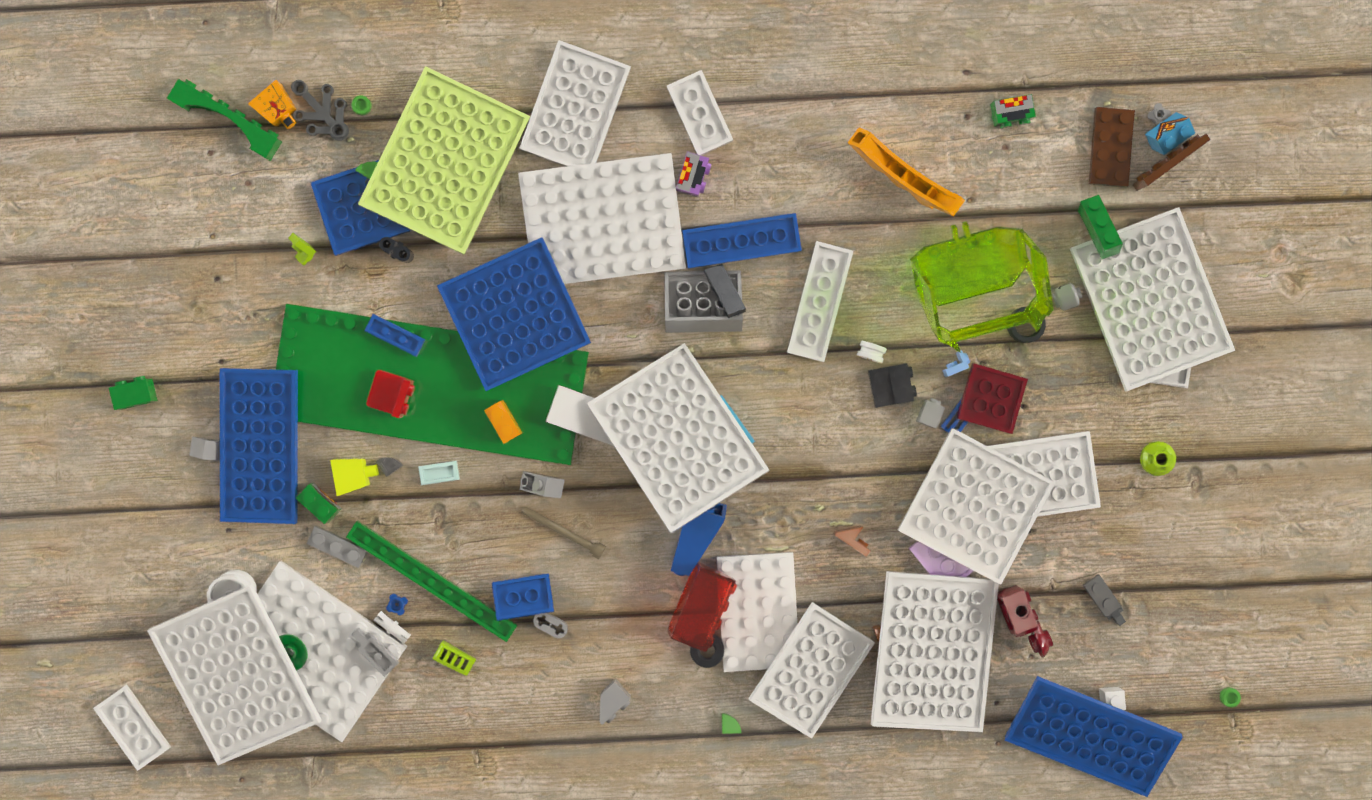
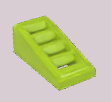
[432,640,476,676]

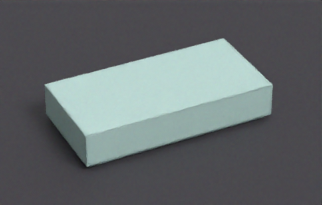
[418,461,460,485]

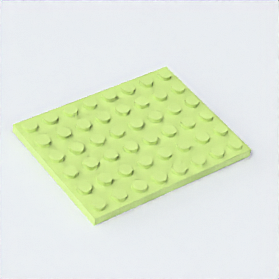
[358,66,530,255]

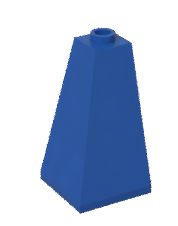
[671,503,727,576]

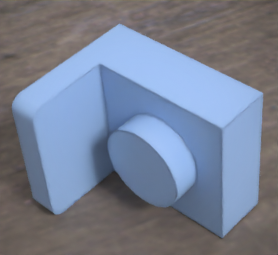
[942,350,970,377]

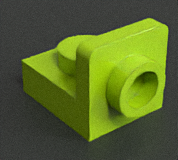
[288,233,316,266]

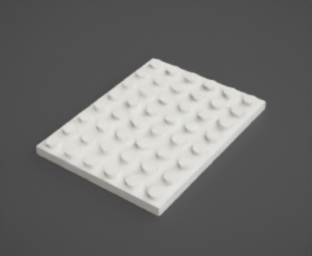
[518,153,686,284]
[1070,207,1235,391]
[587,343,769,534]
[257,561,407,742]
[871,571,999,732]
[147,584,321,765]

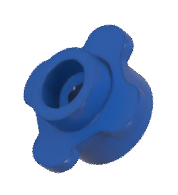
[386,594,408,615]

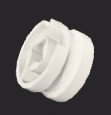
[857,341,887,364]

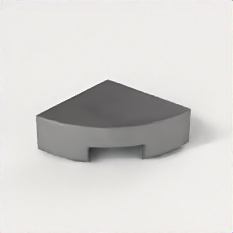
[375,458,403,477]

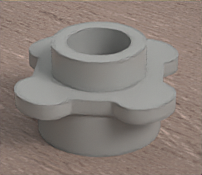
[1148,103,1171,125]

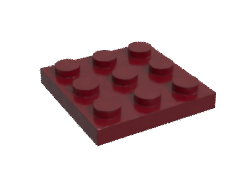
[956,363,1028,434]

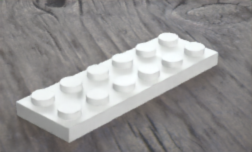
[787,241,853,362]

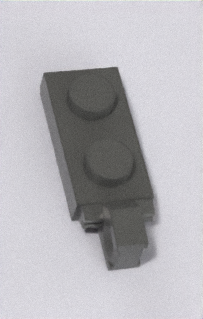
[1083,574,1126,626]

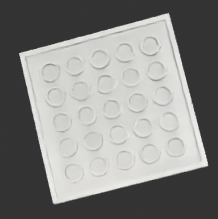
[898,428,1055,585]

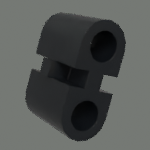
[379,237,414,263]

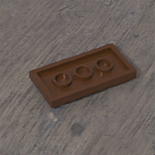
[1089,107,1135,187]
[1133,134,1211,191]

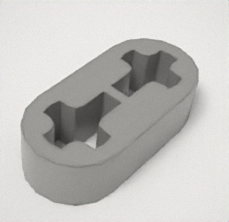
[533,613,568,638]

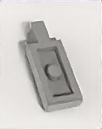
[352,628,399,677]

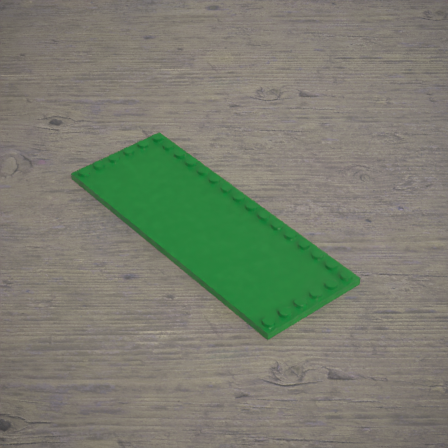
[276,304,589,465]

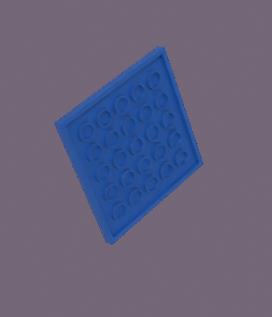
[437,237,591,391]

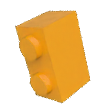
[484,400,522,444]

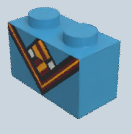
[1145,112,1195,155]

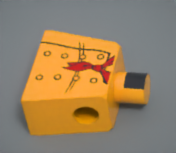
[248,80,297,129]

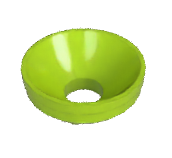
[1140,441,1176,476]

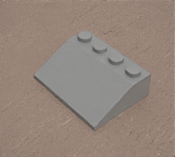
[665,270,743,333]

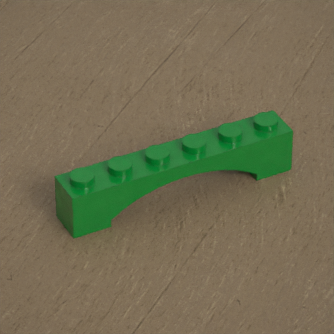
[167,79,282,161]

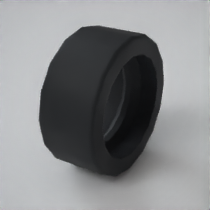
[1007,307,1046,343]

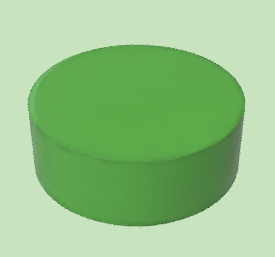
[351,95,372,116]
[1219,687,1241,708]

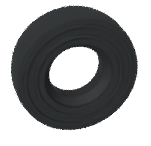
[690,633,724,668]

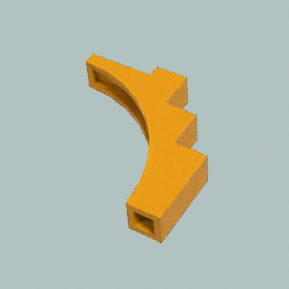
[848,127,965,216]

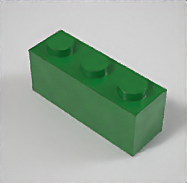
[1078,195,1123,260]

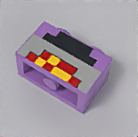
[676,151,712,197]

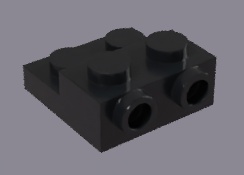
[868,363,917,408]

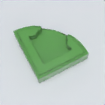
[355,161,378,179]
[722,713,741,734]

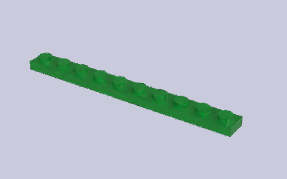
[346,521,518,642]

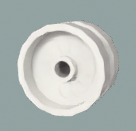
[207,570,257,603]

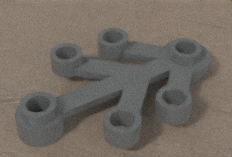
[291,80,349,141]

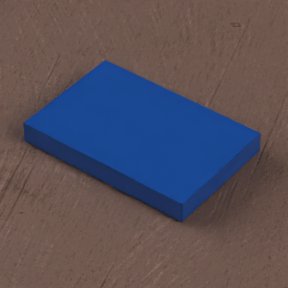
[492,573,554,621]

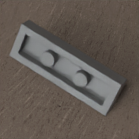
[306,526,367,568]

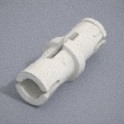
[373,611,411,644]

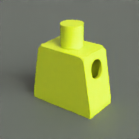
[330,459,379,496]

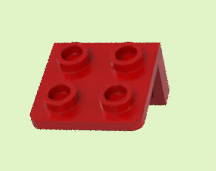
[366,370,415,418]

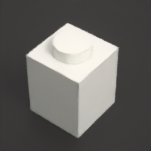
[1099,687,1126,710]

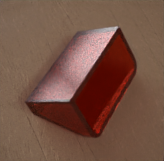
[667,562,737,652]

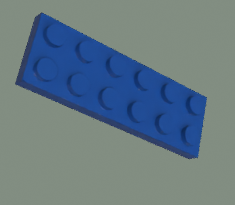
[682,213,802,269]

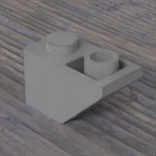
[519,471,564,498]
[600,679,631,725]

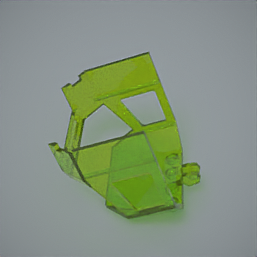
[910,221,1054,353]

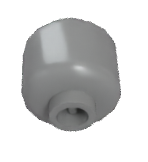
[1052,283,1082,311]

